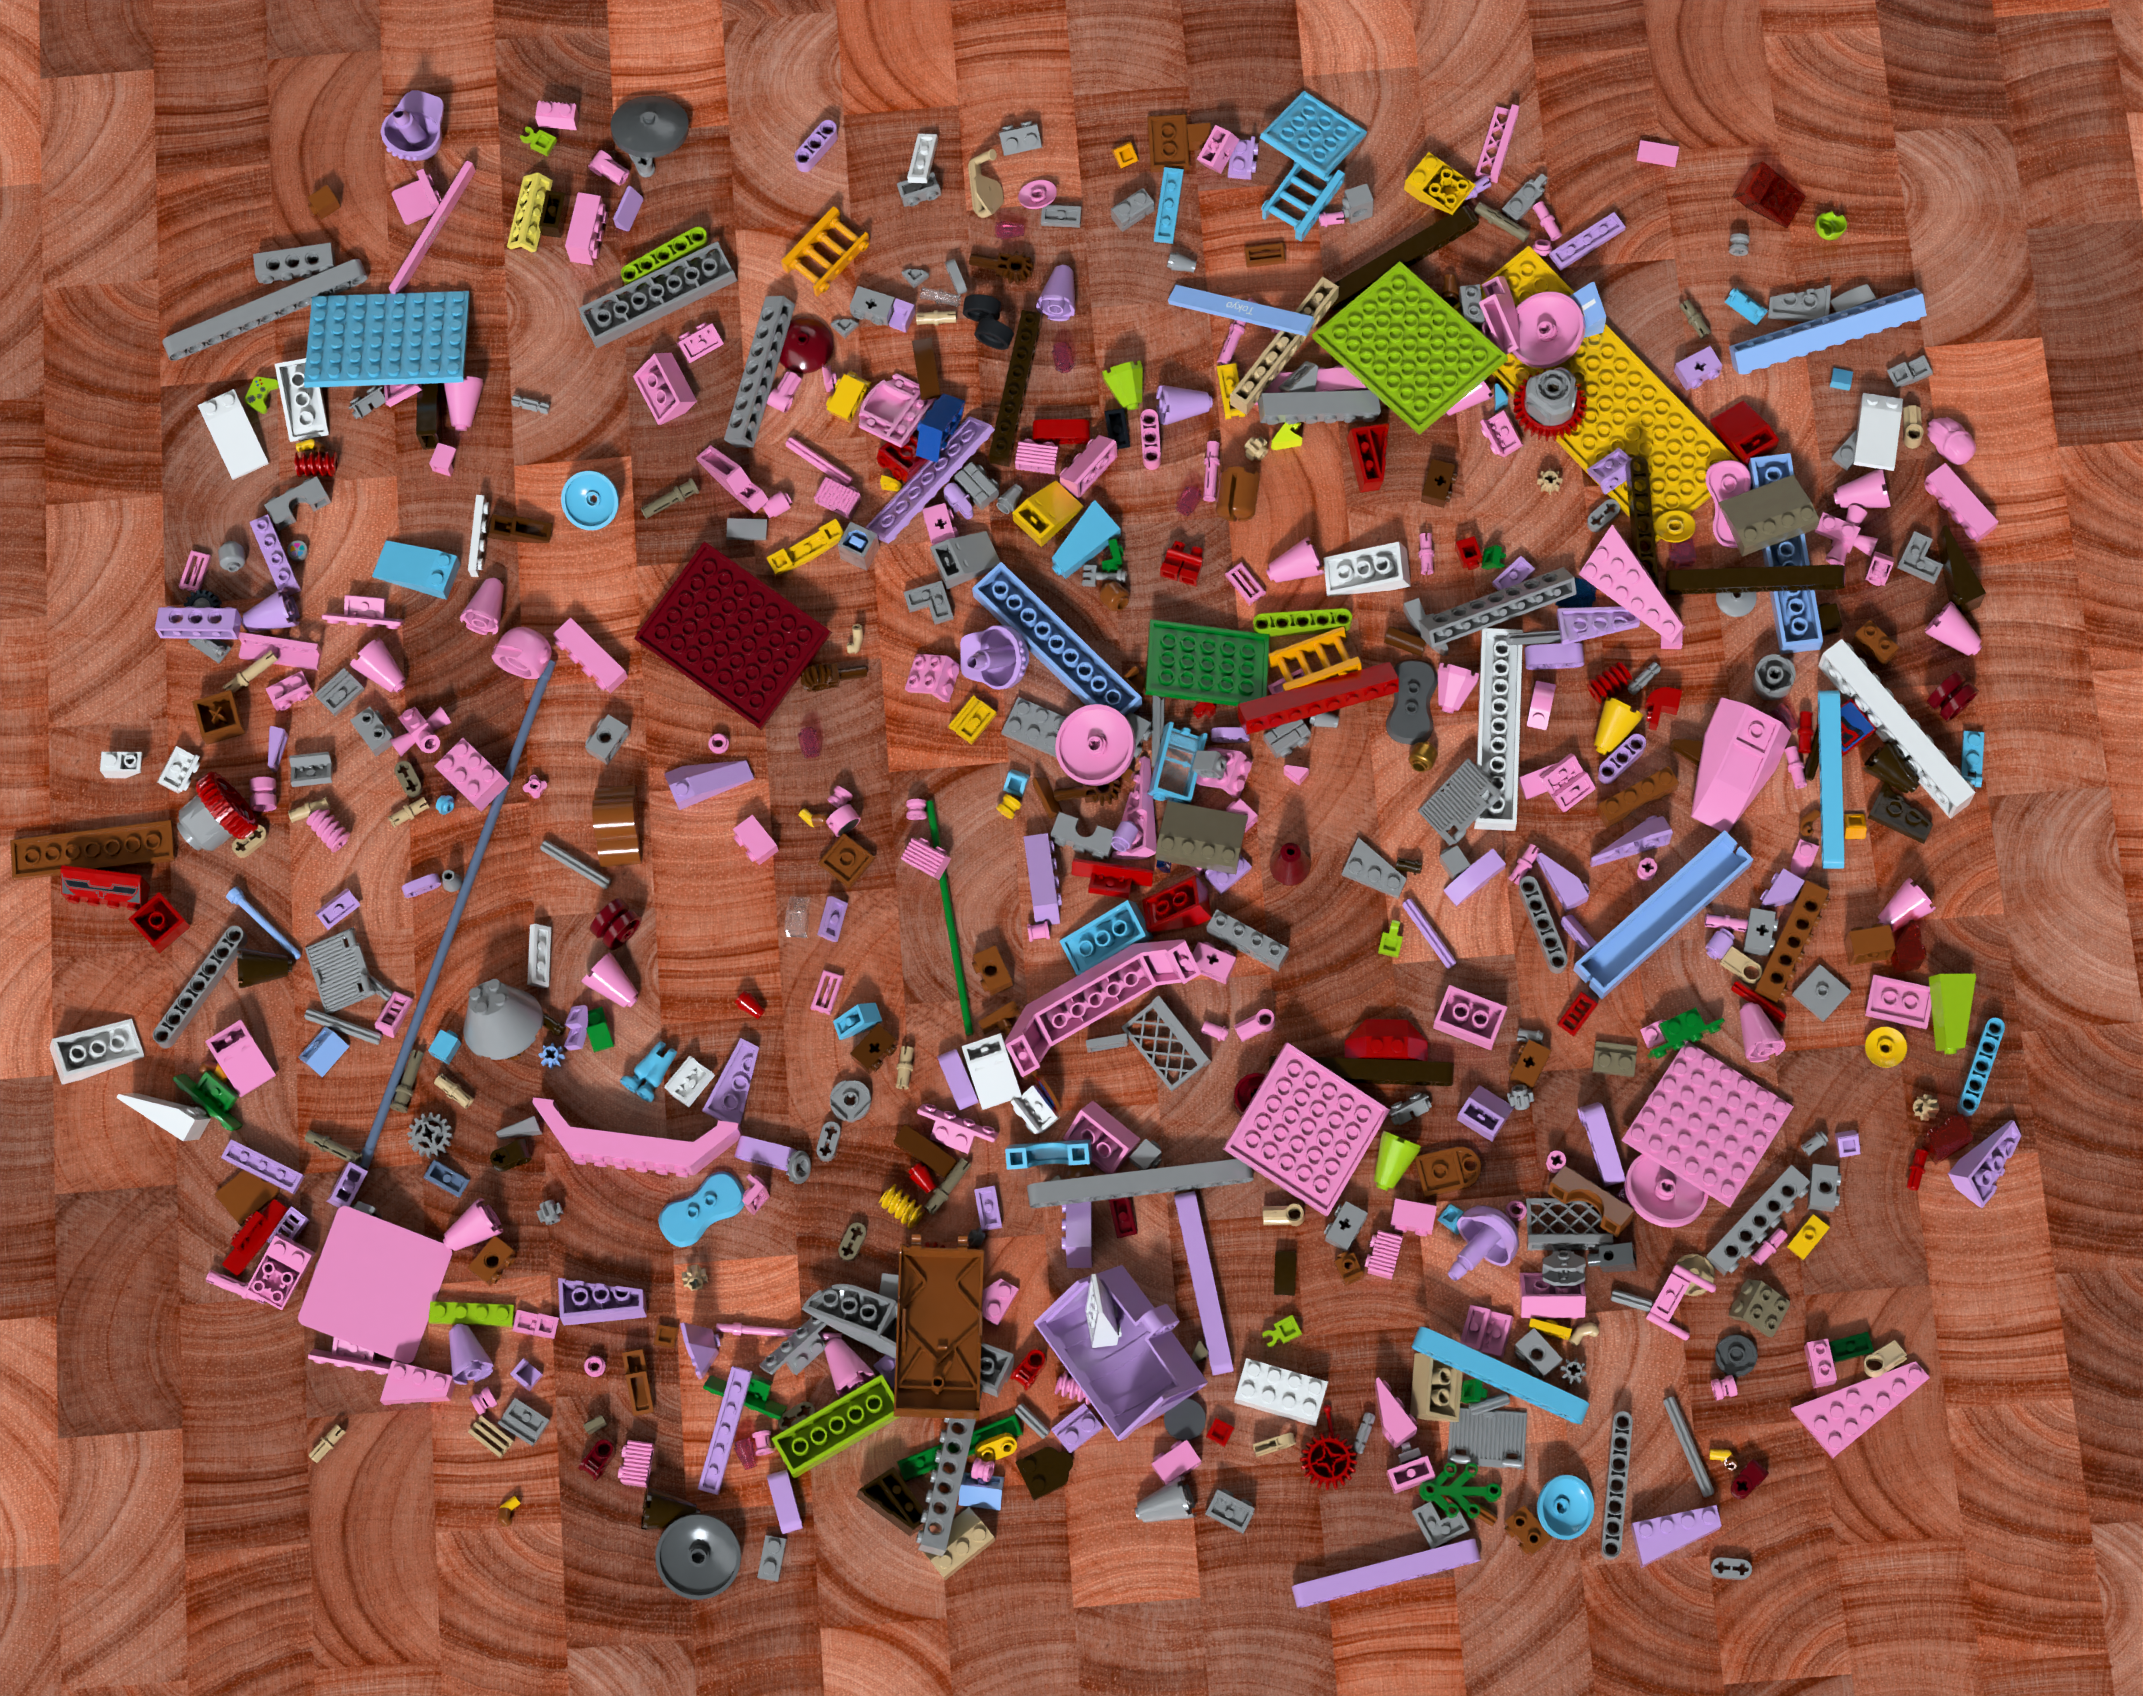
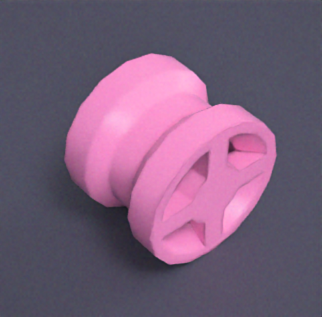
[827,786,853,809]
[906,799,927,820]
[971,1457,995,1482]

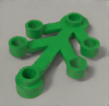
[1419,1463,1502,1518]

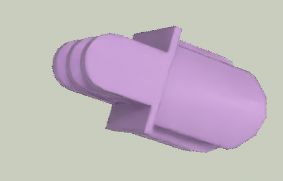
[944,483,973,519]

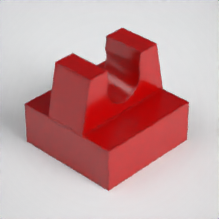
[1193,701,1216,719]

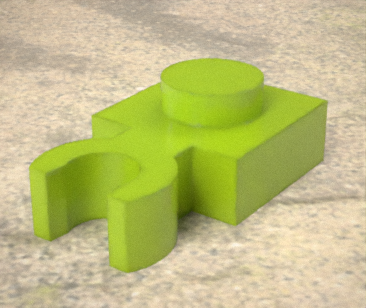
[520,127,557,157]
[1262,1315,1302,1347]

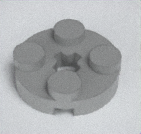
[830,1080,872,1123]

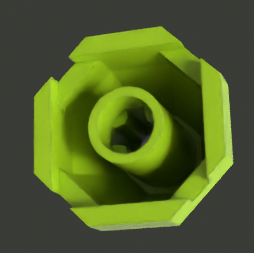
[1102,361,1143,411]

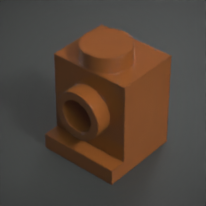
[1334,1251,1364,1286]

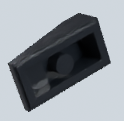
[1104,408,1130,450]

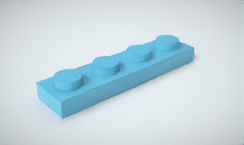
[1154,167,1184,244]

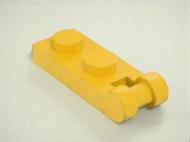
[1217,363,1245,420]

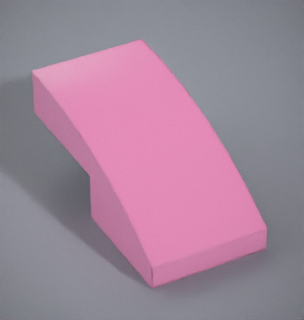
[512,1310,559,1339]

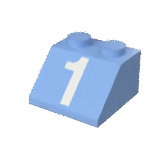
[1570,282,1606,338]

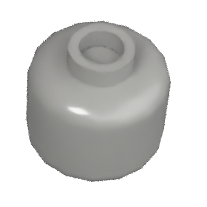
[218,541,245,572]

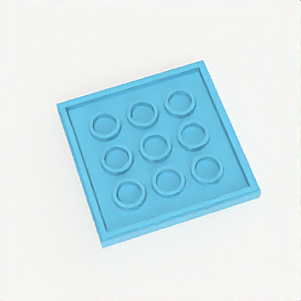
[1260,91,1367,180]

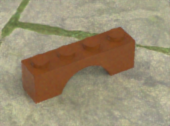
[1596,766,1679,828]
[1548,1165,1634,1238]

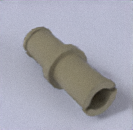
[1679,299,1711,339]

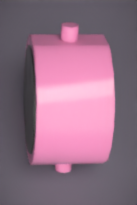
[826,804,861,837]

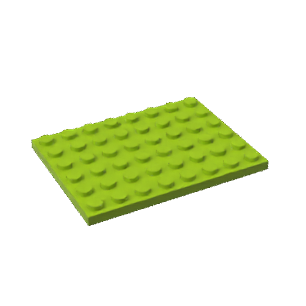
[1312,261,1508,435]

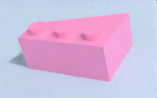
[380,1361,456,1405]

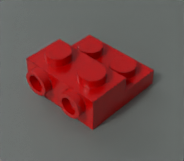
[876,435,928,483]

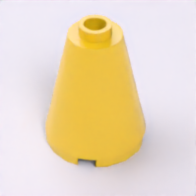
[1594,697,1643,756]

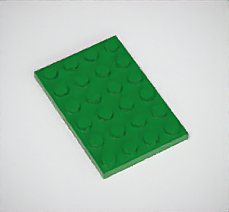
[1145,619,1269,706]

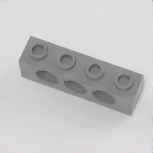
[253,243,336,284]
[1207,910,1289,972]

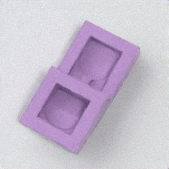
[564,1005,588,1051]

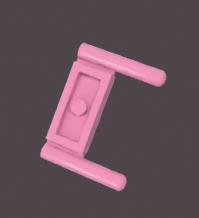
[1646,1264,1716,1340]

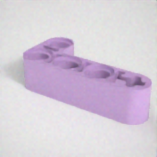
[1577,1102,1625,1187]

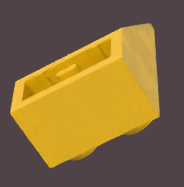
[1404,152,1476,215]
[1012,480,1084,547]

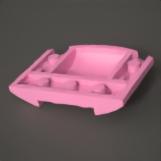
[859,374,937,447]

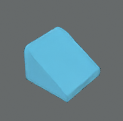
[1830,368,1853,391]
[1494,383,1508,413]
[1003,769,1030,797]
[1437,1204,1464,1235]

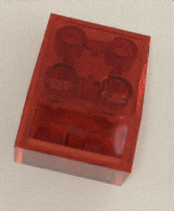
[1732,161,1806,228]

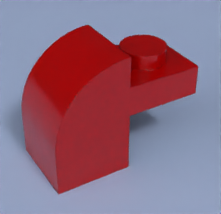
[1645,687,1682,730]

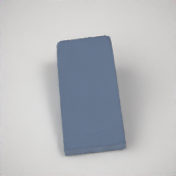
[423,1159,470,1198]

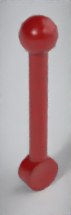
[1323,1404,1337,1448]

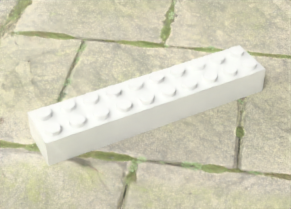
[1474,628,1523,831]
[1818,639,1976,819]

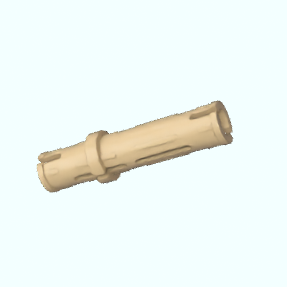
[223,650,279,693]

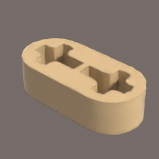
[232,825,268,858]

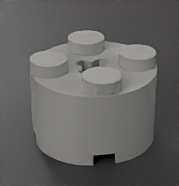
[1752,654,1796,700]

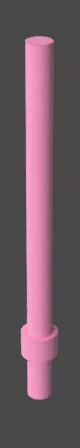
[716,1322,842,1341]

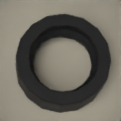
[963,294,1001,322]
[974,318,1014,350]

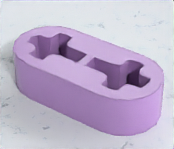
[1211,727,1250,743]
[402,874,441,898]

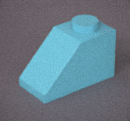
[833,1003,882,1040]

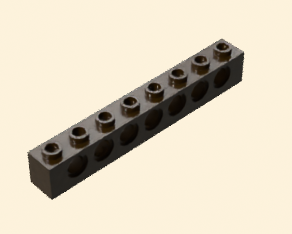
[989,310,1042,467]

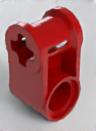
[1010,1349,1047,1391]

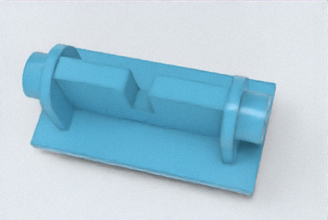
[1725,288,1768,325]

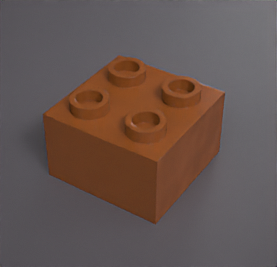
[192,690,246,745]
[1844,923,1895,966]

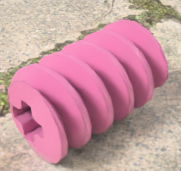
[306,809,350,853]
[1055,1370,1091,1405]

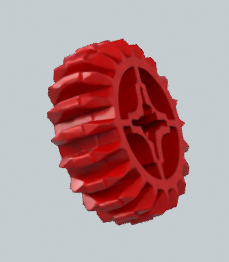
[1300,1432,1358,1490]

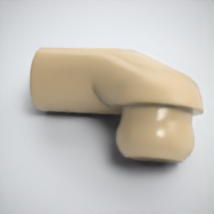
[847,624,863,654]
[1568,1322,1600,1346]

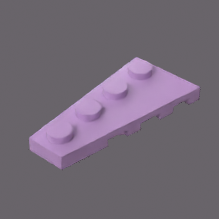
[1556,606,1640,645]
[702,1038,759,1125]

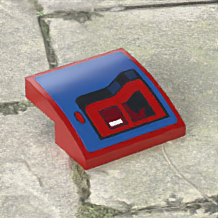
[1817,699,1877,757]

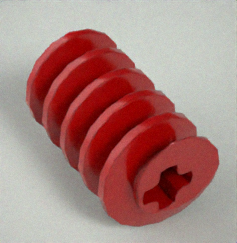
[294,452,338,477]
[1587,662,1632,704]

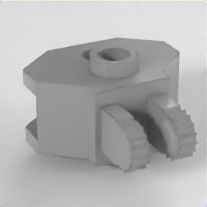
[1542,1248,1586,1286]

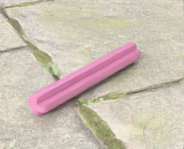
[786,437,853,487]

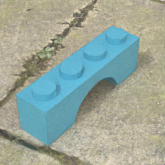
[1005,1139,1093,1170]

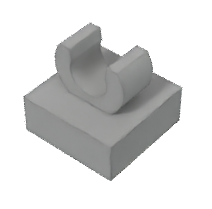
[1398,1442,1422,1465]

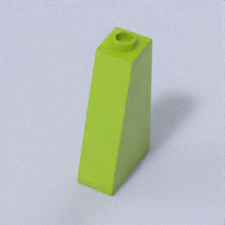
[1929,974,1976,1055]

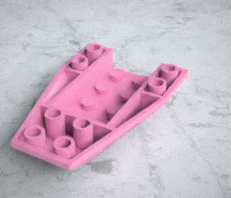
[1691,698,1791,833]

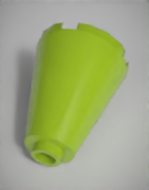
[1374,1131,1421,1191]

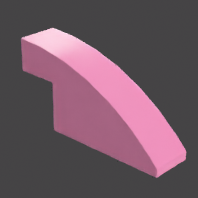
[1479,276,1520,355]
[696,445,769,513]

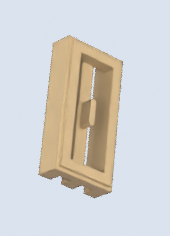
[468,1416,514,1458]

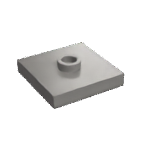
[1792,964,1851,1022]

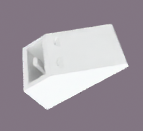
[962,1033,1022,1110]

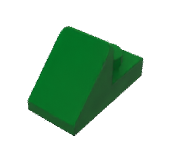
[586,1007,614,1053]

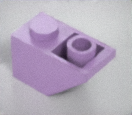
[1760,868,1805,909]

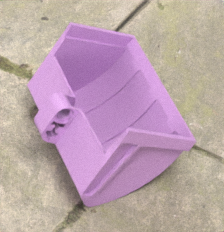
[1033,1265,1208,1441]

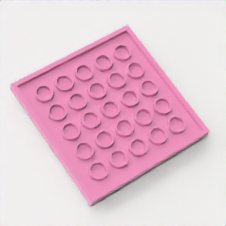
[1622,1041,1794,1208]
[1223,1043,1390,1216]

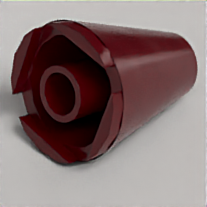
[1270,843,1311,886]

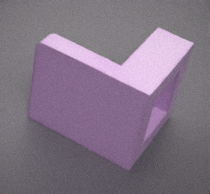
[889,298,915,333]
[510,1358,543,1391]

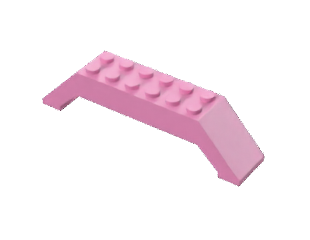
[1004,939,1201,1077]
[532,1097,743,1178]

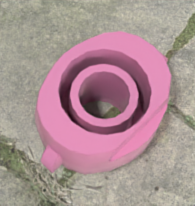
[492,627,552,679]

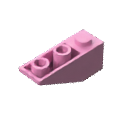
[1865,551,1894,586]

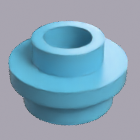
[436,795,454,815]

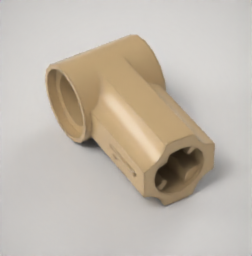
[1903,405,1924,449]
[1263,1204,1305,1226]

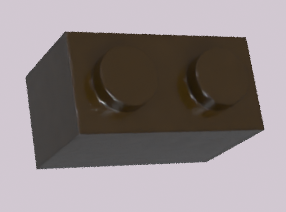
[539,190,569,238]

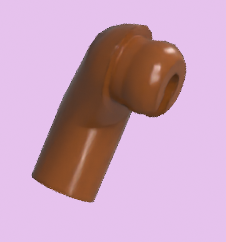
[1799,808,1821,836]

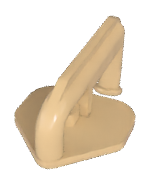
[968,149,1004,218]

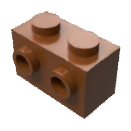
[1504,1505,1552,1557]

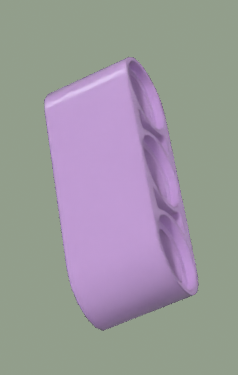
[794,120,838,172]
[1524,643,1584,670]
[1598,734,1646,784]
[937,1049,979,1110]
[735,1136,797,1171]
[767,1469,803,1534]

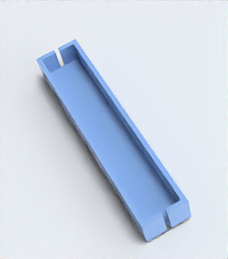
[1573,830,1753,999]

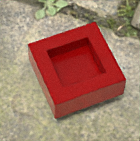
[1206,1418,1235,1448]

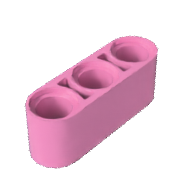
[1140,409,1161,470]

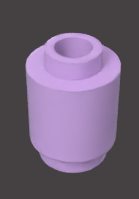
[1111,821,1138,852]
[1705,928,1735,960]

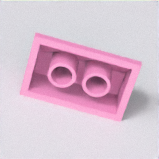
[633,353,697,425]
[1060,435,1117,499]
[1063,1101,1140,1174]
[1519,1273,1586,1319]

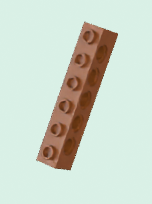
[1755,881,1830,1004]

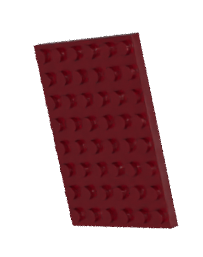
[634,541,832,730]

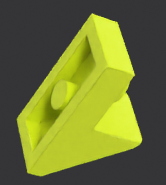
[1271,422,1303,450]

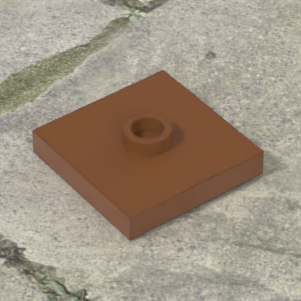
[818,833,876,889]

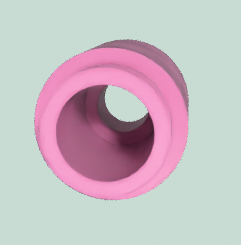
[762,491,792,519]

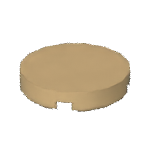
[1673,1254,1715,1296]

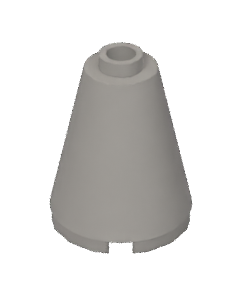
[1135,1476,1196,1523]

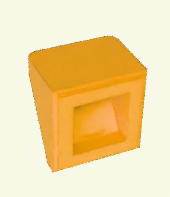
[1111,142,1139,168]
[1844,814,1867,839]

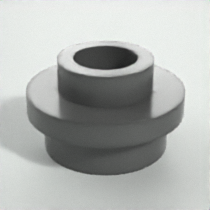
[967,1227,985,1248]

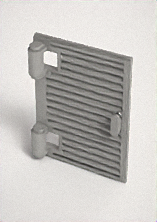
[1418,758,1501,845]
[305,927,376,1015]
[1447,1407,1527,1470]

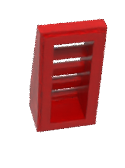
[1557,991,1598,1037]

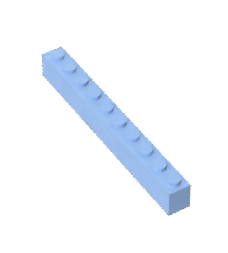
[1729,288,1927,374]

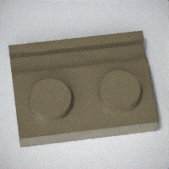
[1592,1041,1637,1077]

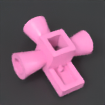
[1815,505,1878,566]
[390,706,452,757]

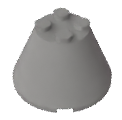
[463,979,543,1060]

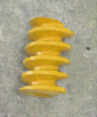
[879,1184,925,1229]

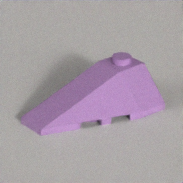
[664,760,754,810]
[1590,816,1673,867]
[1948,1120,2021,1208]
[680,1323,721,1379]

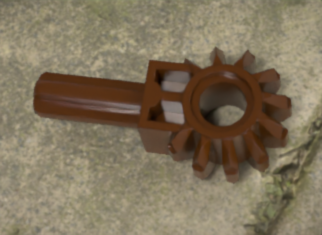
[969,251,1034,285]
[801,663,867,692]
[1054,780,1121,806]

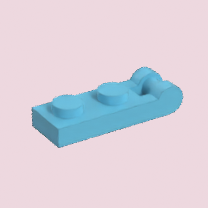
[1960,731,1985,788]

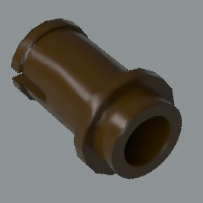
[1396,857,1423,875]
[543,1013,566,1037]

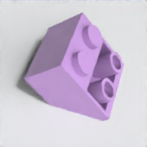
[1457,1085,1514,1142]

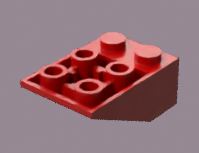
[1710,400,1779,466]

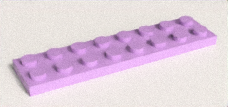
[865,416,994,544]

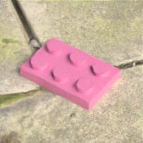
[1865,975,1931,1029]

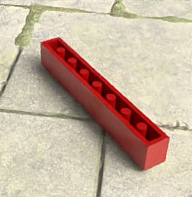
[1238,662,1399,735]

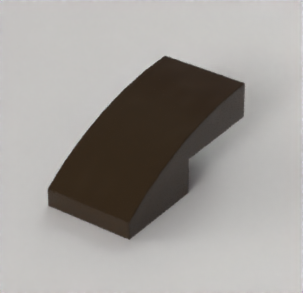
[1274,1250,1296,1296]

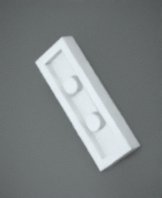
[907,134,938,183]
[527,924,551,988]

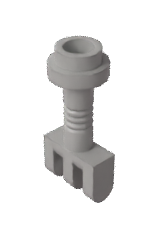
[1082,565,1127,587]

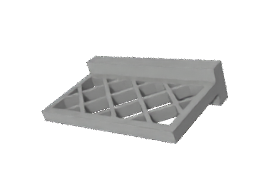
[1121,995,1212,1092]
[1526,1198,1613,1250]

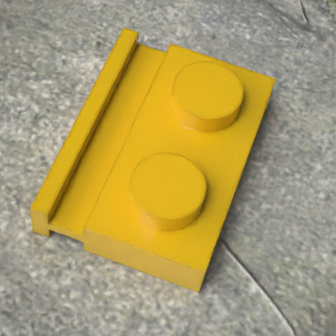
[948,695,997,745]

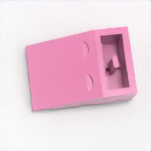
[205,1020,276,1097]
[245,1233,316,1310]
[1375,1377,1418,1450]

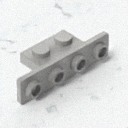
[759,1316,827,1375]

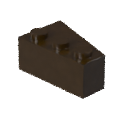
[856,1467,924,1536]

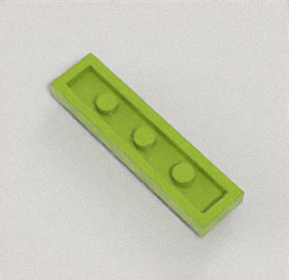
[429,1301,515,1327]

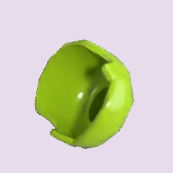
[1815,211,1847,240]

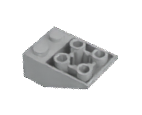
[930,531,1000,589]

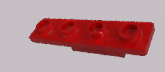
[1071,858,1154,899]
[222,1199,289,1276]

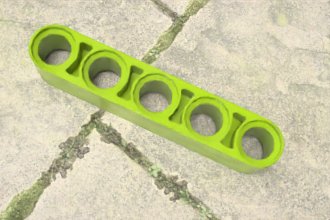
[621,227,709,286]
[1253,608,1352,637]

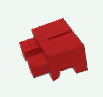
[1160,541,1203,587]

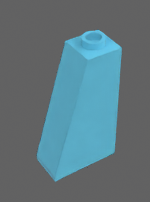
[1052,500,1121,579]

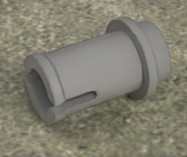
[1517,1028,1544,1045]
[1801,1131,1829,1156]

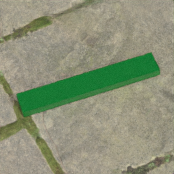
[897,1414,1023,1482]

